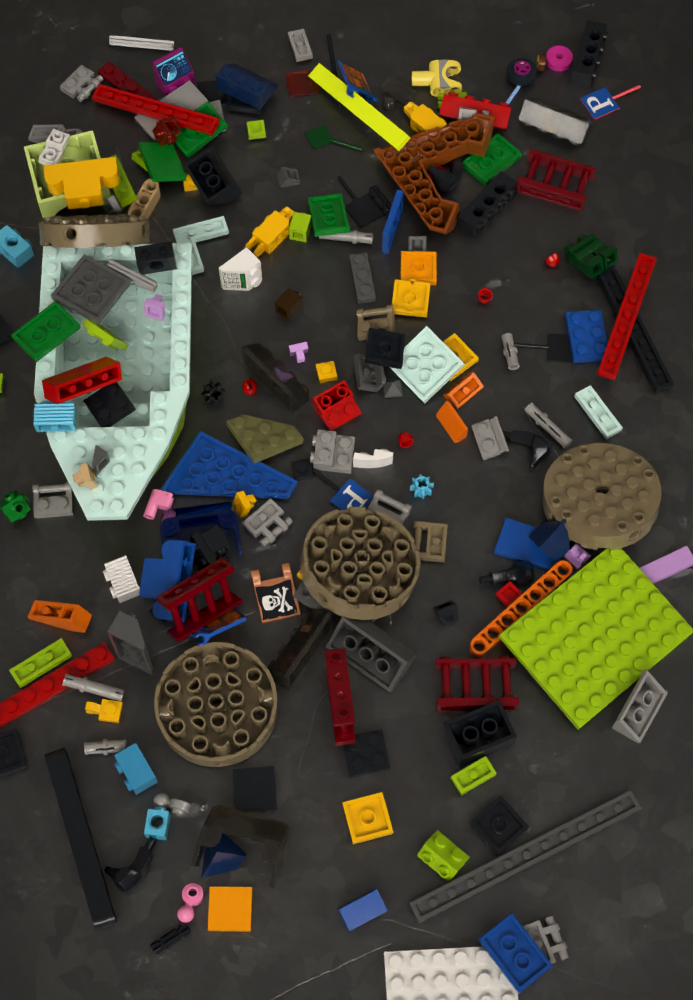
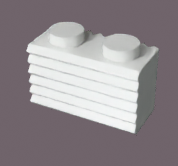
[103,555,140,603]

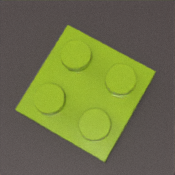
[82,319,129,351]

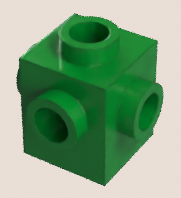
[0,491,31,523]

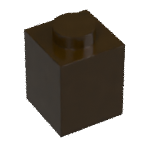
[275,288,303,321]

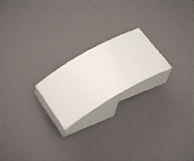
[39,129,70,165]
[353,449,393,468]

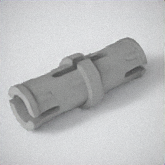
[501,333,520,370]
[84,739,127,755]

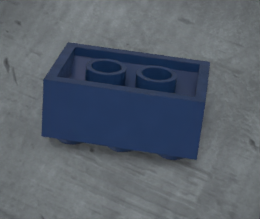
[216,64,278,110]

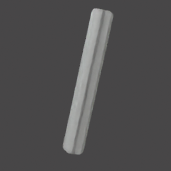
[109,35,175,51]

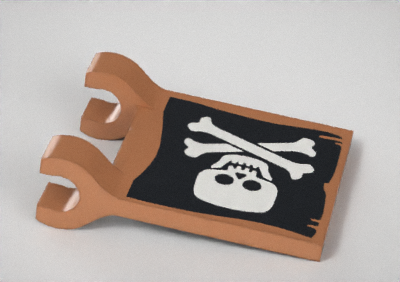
[251,563,301,623]

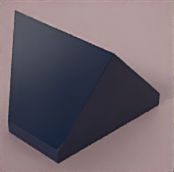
[529,519,570,563]
[201,826,247,878]

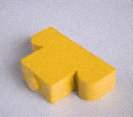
[44,157,119,209]

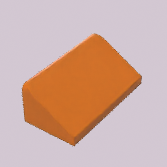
[443,372,484,409]
[436,401,468,443]

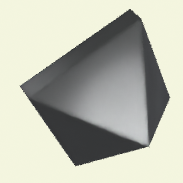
[408,235,427,251]
[383,379,403,398]

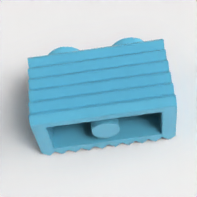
[33,401,77,433]

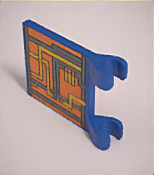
[338,60,378,105]
[189,607,247,646]

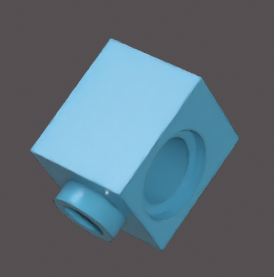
[144,807,171,840]

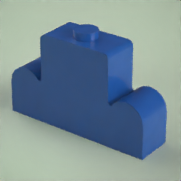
[139,540,196,622]

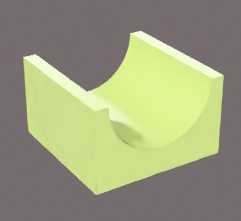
[24,130,114,217]

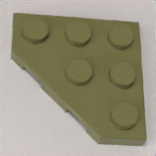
[227,414,303,464]

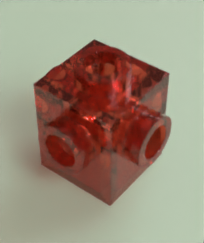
[152,116,182,146]

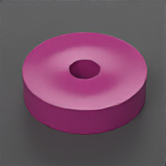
[546,46,573,71]

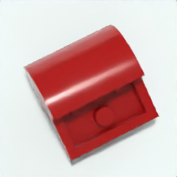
[312,380,362,431]

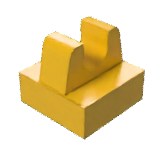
[233,491,257,518]

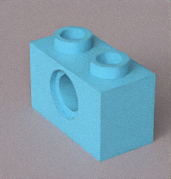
[0,225,34,268]

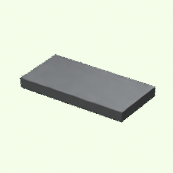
[134,80,209,142]

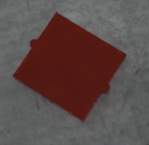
[286,70,319,97]

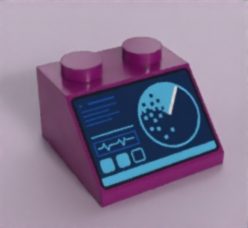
[152,47,195,96]

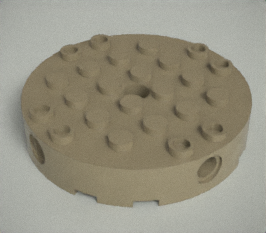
[38,214,150,248]
[543,443,661,550]
[300,507,421,620]
[154,642,278,767]

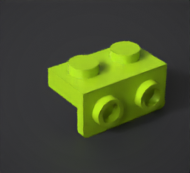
[417,830,470,882]

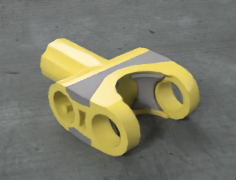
[411,60,462,97]

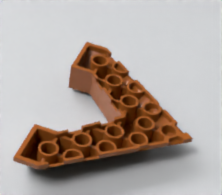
[373,113,495,234]

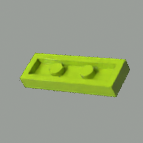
[9,638,72,688]

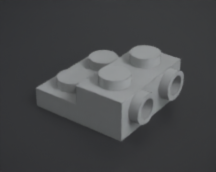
[310,430,355,474]

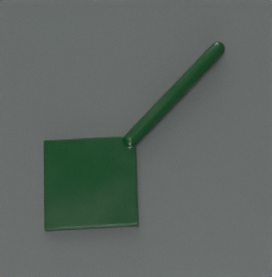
[305,125,363,151]

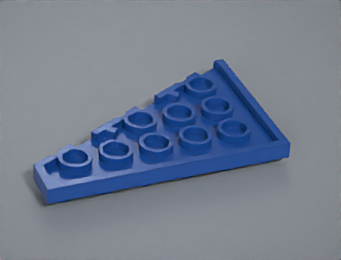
[161,431,298,499]

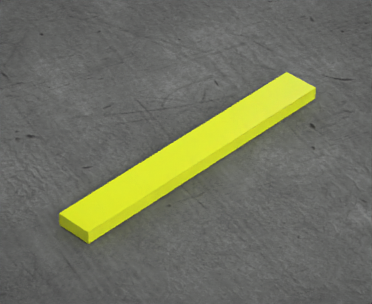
[308,63,410,151]

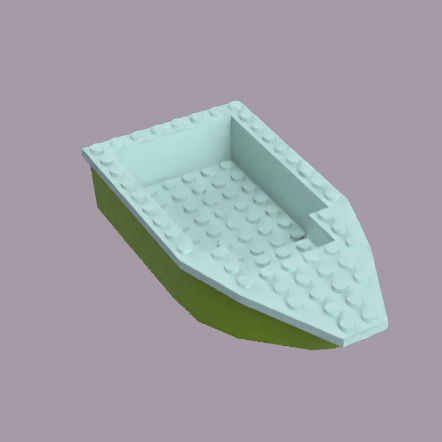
[34,243,192,521]

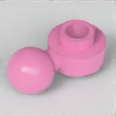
[177,883,203,923]

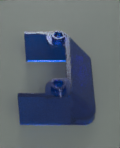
[160,502,243,557]

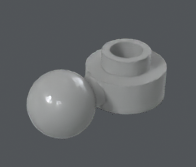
[153,793,191,816]

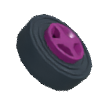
[507,58,537,86]

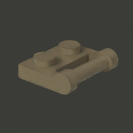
[357,304,395,341]
[412,521,448,563]

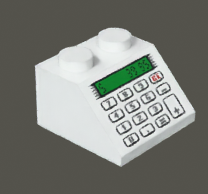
[219,247,262,291]

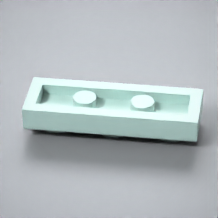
[574,385,623,440]

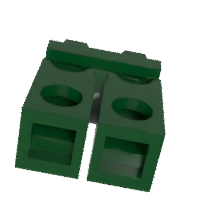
[564,234,618,279]

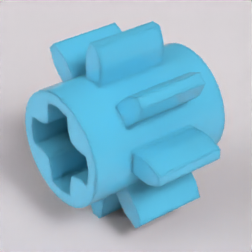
[410,474,434,499]

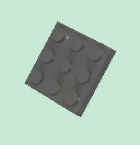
[51,254,131,325]

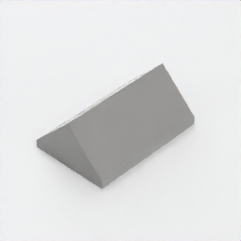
[612,670,668,743]

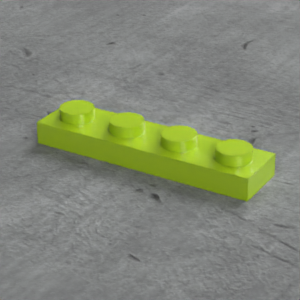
[111,154,138,208]

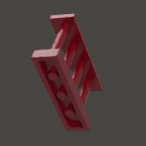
[516,149,597,211]
[157,558,243,642]
[325,648,356,746]
[435,656,519,712]

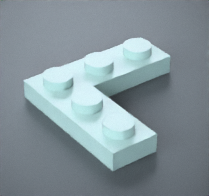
[172,216,229,275]

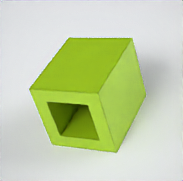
[289,212,312,242]

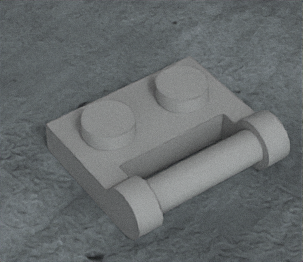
[32,482,73,519]
[367,489,412,525]

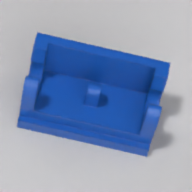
[337,889,388,931]

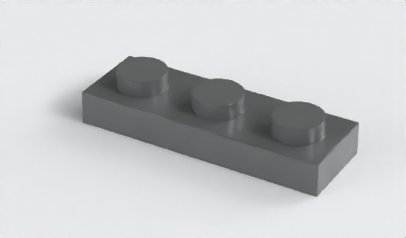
[349,252,376,304]

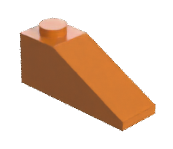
[27,600,92,633]

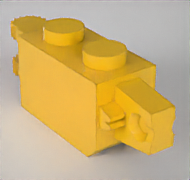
[404,102,447,134]
[245,206,294,257]

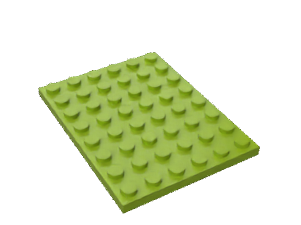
[498,548,693,730]

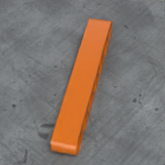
[469,560,572,659]

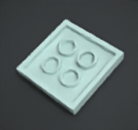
[390,326,465,403]

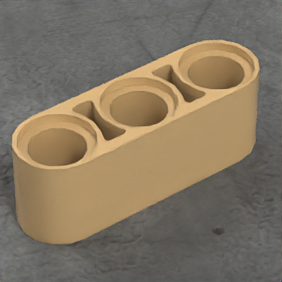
[128,179,161,219]

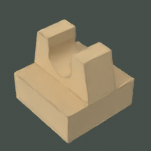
[72,463,98,490]

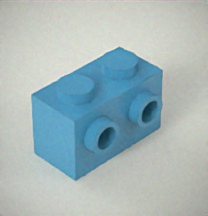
[114,743,158,795]

